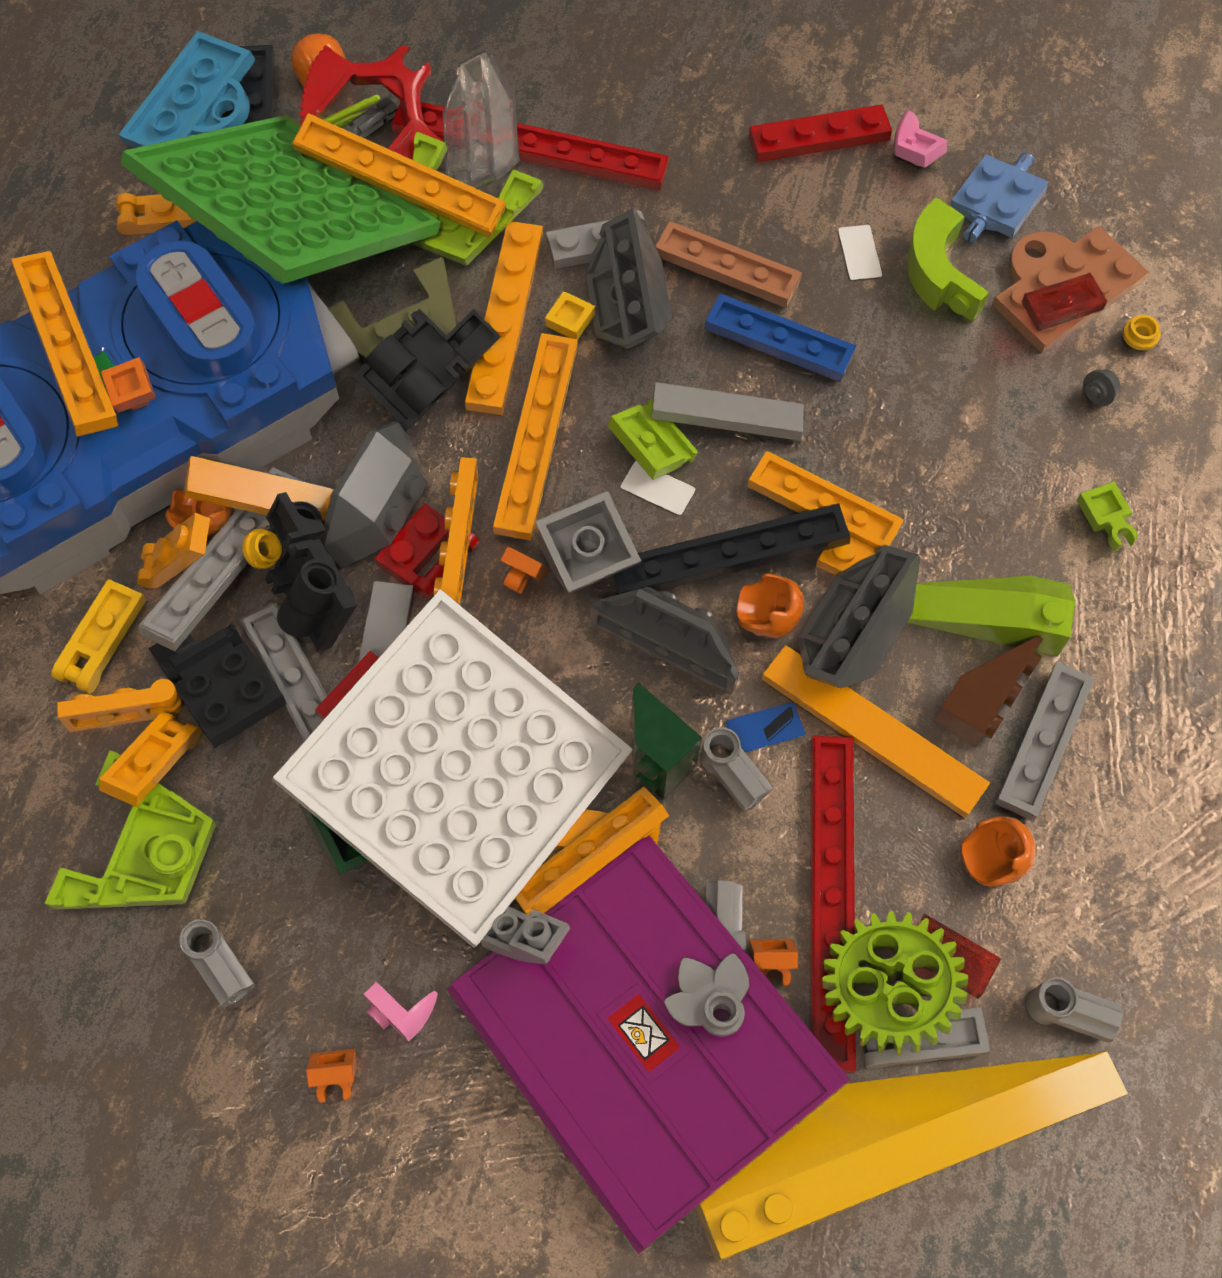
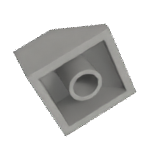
[534,491,641,594]

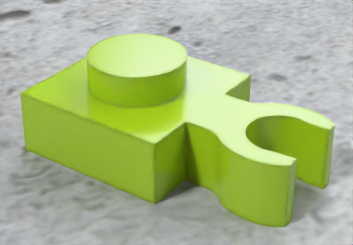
[1076,481,1138,552]

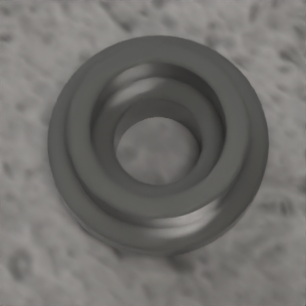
[1083,369,1121,406]

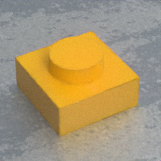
[545,291,596,339]

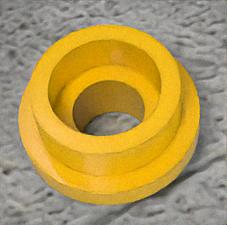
[1122,315,1161,351]
[242,529,282,569]

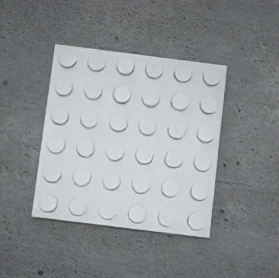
[272,589,633,948]

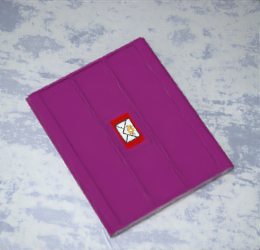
[447,836,851,1254]

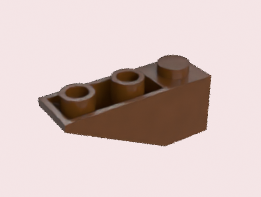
[933,636,1043,747]

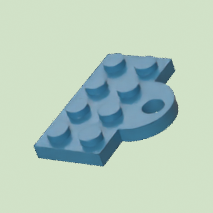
[118,31,256,148]

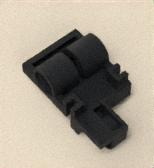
[352,308,500,431]
[265,492,357,652]
[148,623,287,748]

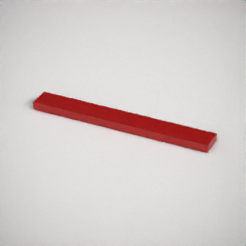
[391,102,669,191]
[810,735,856,1073]

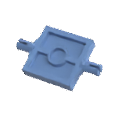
[950,152,1048,243]

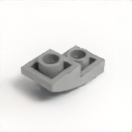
[480,907,570,964]

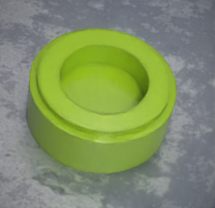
[148,832,195,878]

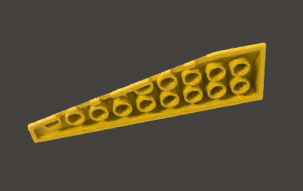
[696,1052,1128,1263]

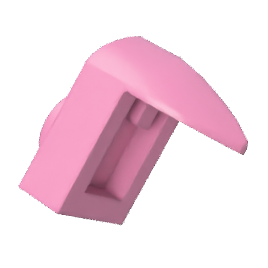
[894,110,947,168]
[363,982,438,1042]

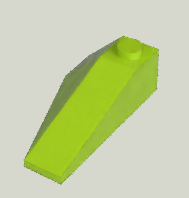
[907,575,1076,657]

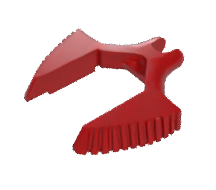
[299,45,444,160]

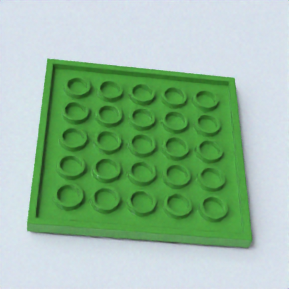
[121,115,441,284]

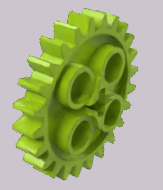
[823,911,968,1055]

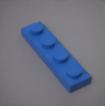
[705,293,856,382]

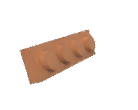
[655,221,802,308]

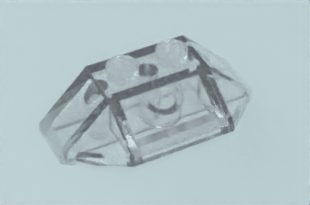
[443,49,519,189]

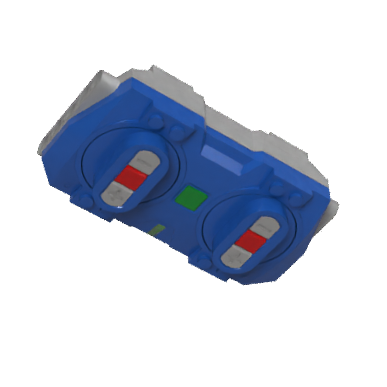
[0,220,359,595]

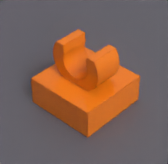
[101,357,156,413]
[500,546,549,594]
[749,938,798,986]
[306,1048,357,1103]

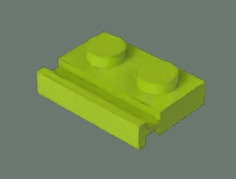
[608,399,698,480]

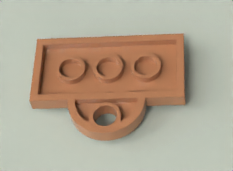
[992,226,1150,354]

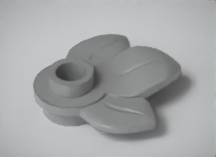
[664,954,749,1037]

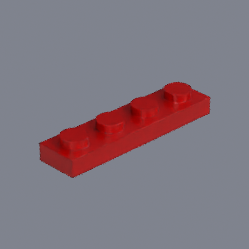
[749,104,892,162]

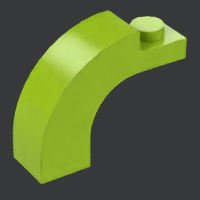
[907,197,989,322]

